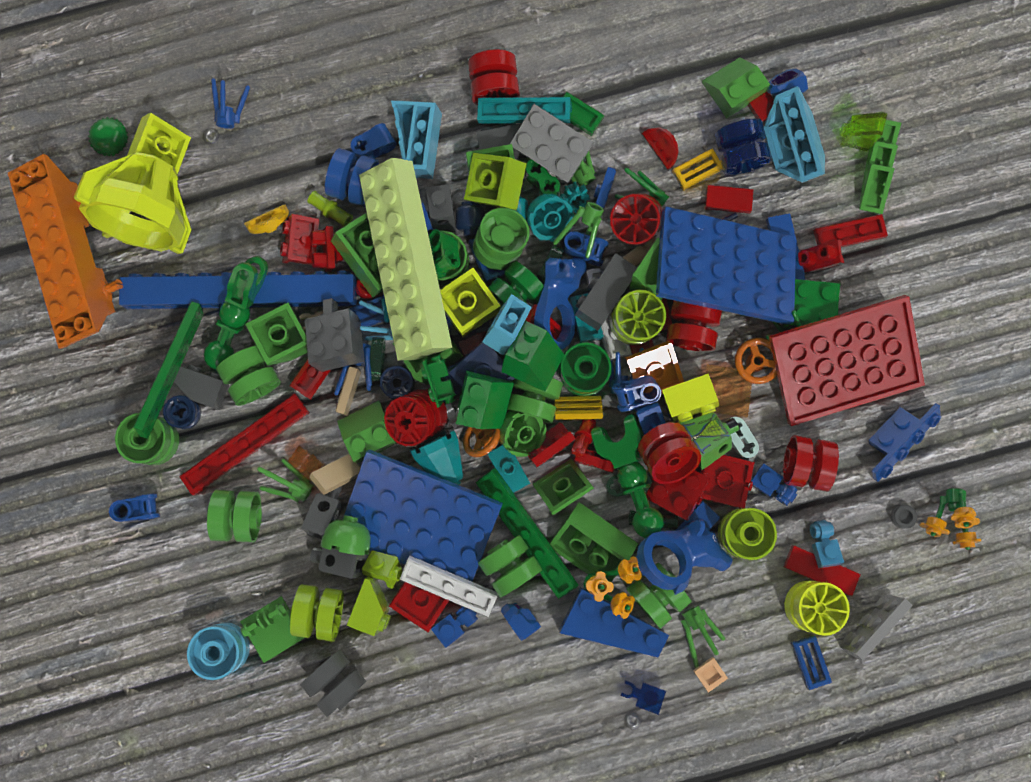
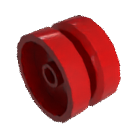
[638,422,701,484]

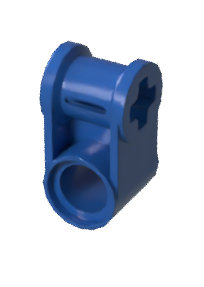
[351,123,397,160]
[562,231,609,266]
[612,376,661,412]
[109,494,160,522]

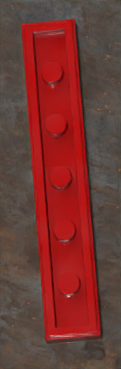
[179,393,310,496]

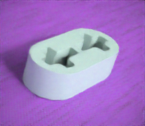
[726,417,759,459]

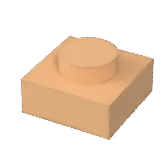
[693,657,728,693]

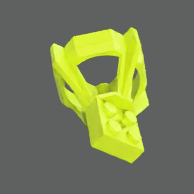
[74,113,191,254]

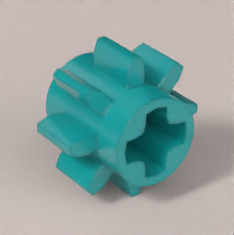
[560,181,590,212]

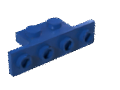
[869,403,941,482]

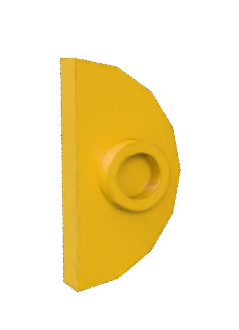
[244,204,289,234]

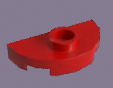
[642,127,678,169]

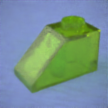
[839,112,887,152]

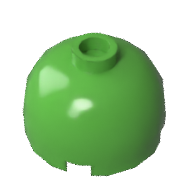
[499,410,547,457]
[320,515,371,555]

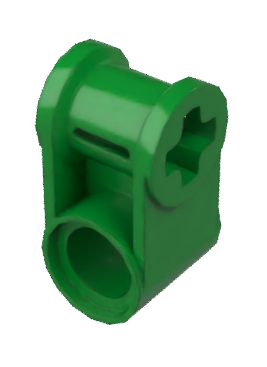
[429,229,461,279]

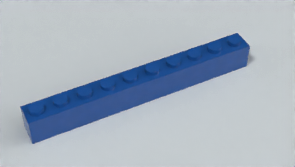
[119,271,357,309]

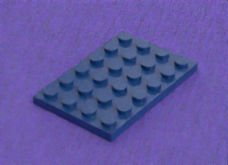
[656,206,796,325]
[344,450,503,582]

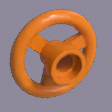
[735,338,777,384]
[463,427,500,457]

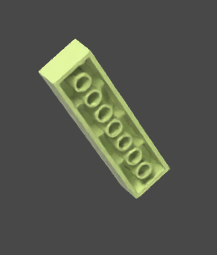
[359,158,452,360]

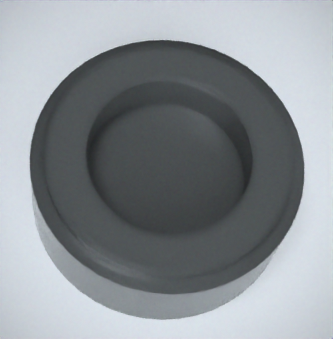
[890,505,917,529]

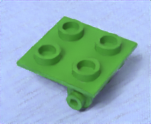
[240,596,304,663]

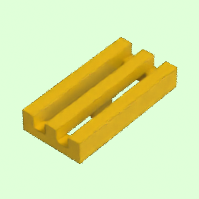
[672,148,724,191]
[554,396,603,420]

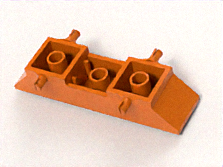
[8,154,123,349]

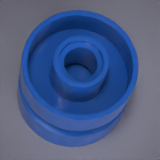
[325,148,379,207]

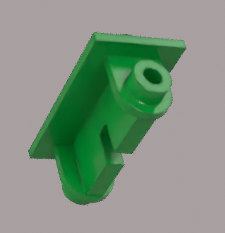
[421,355,456,408]

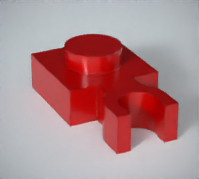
[574,450,614,473]

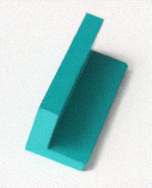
[477,97,572,123]

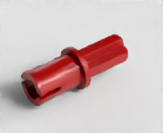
[571,419,596,458]

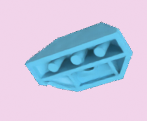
[764,86,825,183]

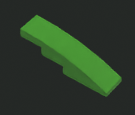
[859,118,901,214]

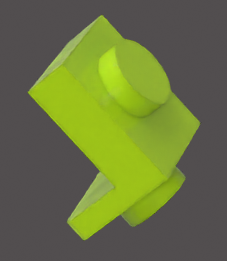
[362,550,402,589]

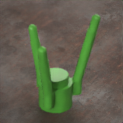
[571,151,596,186]
[553,202,604,258]
[257,459,313,503]
[681,605,725,668]

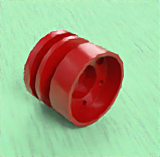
[384,389,448,446]

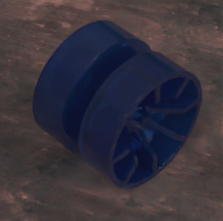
[714,118,772,175]

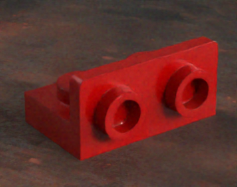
[280,214,319,265]
[528,423,576,469]

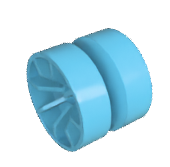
[187,622,250,680]

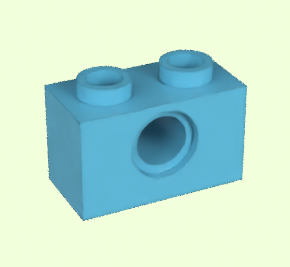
[482,294,532,355]

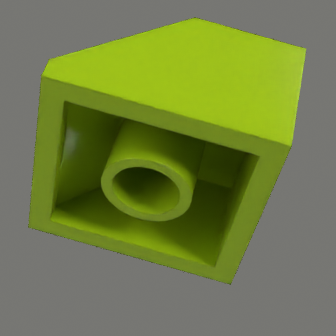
[464,153,527,211]
[346,576,391,636]

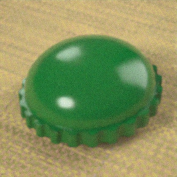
[88,117,128,156]

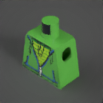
[680,413,739,470]

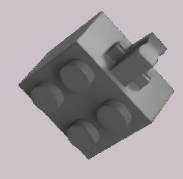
[305,298,365,372]

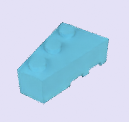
[391,100,442,179]

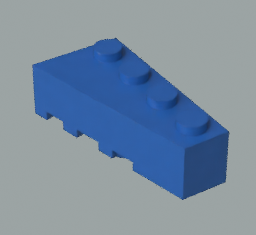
[559,587,669,657]

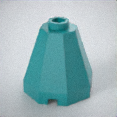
[410,428,463,485]

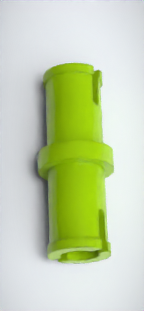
[307,191,353,227]

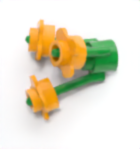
[920,488,982,550]
[583,556,641,619]

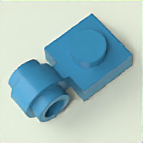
[810,520,844,568]

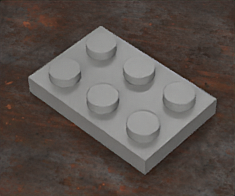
[510,104,594,183]
[840,595,913,661]

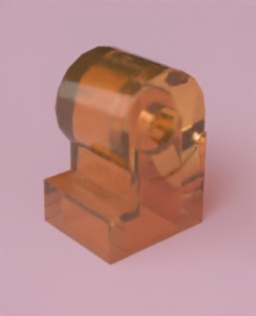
[287,445,327,482]

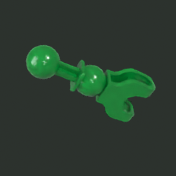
[204,256,268,369]
[591,414,664,538]

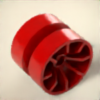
[468,49,520,105]
[610,193,663,245]
[666,300,722,351]
[783,435,839,492]

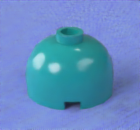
[526,193,574,242]

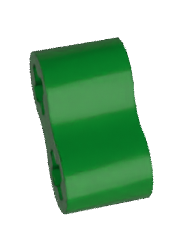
[526,159,560,196]

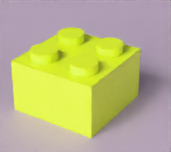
[440,268,501,338]
[662,373,719,423]

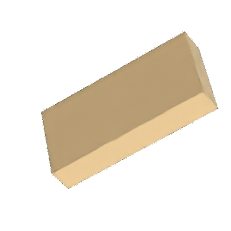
[335,367,361,416]
[309,454,360,495]

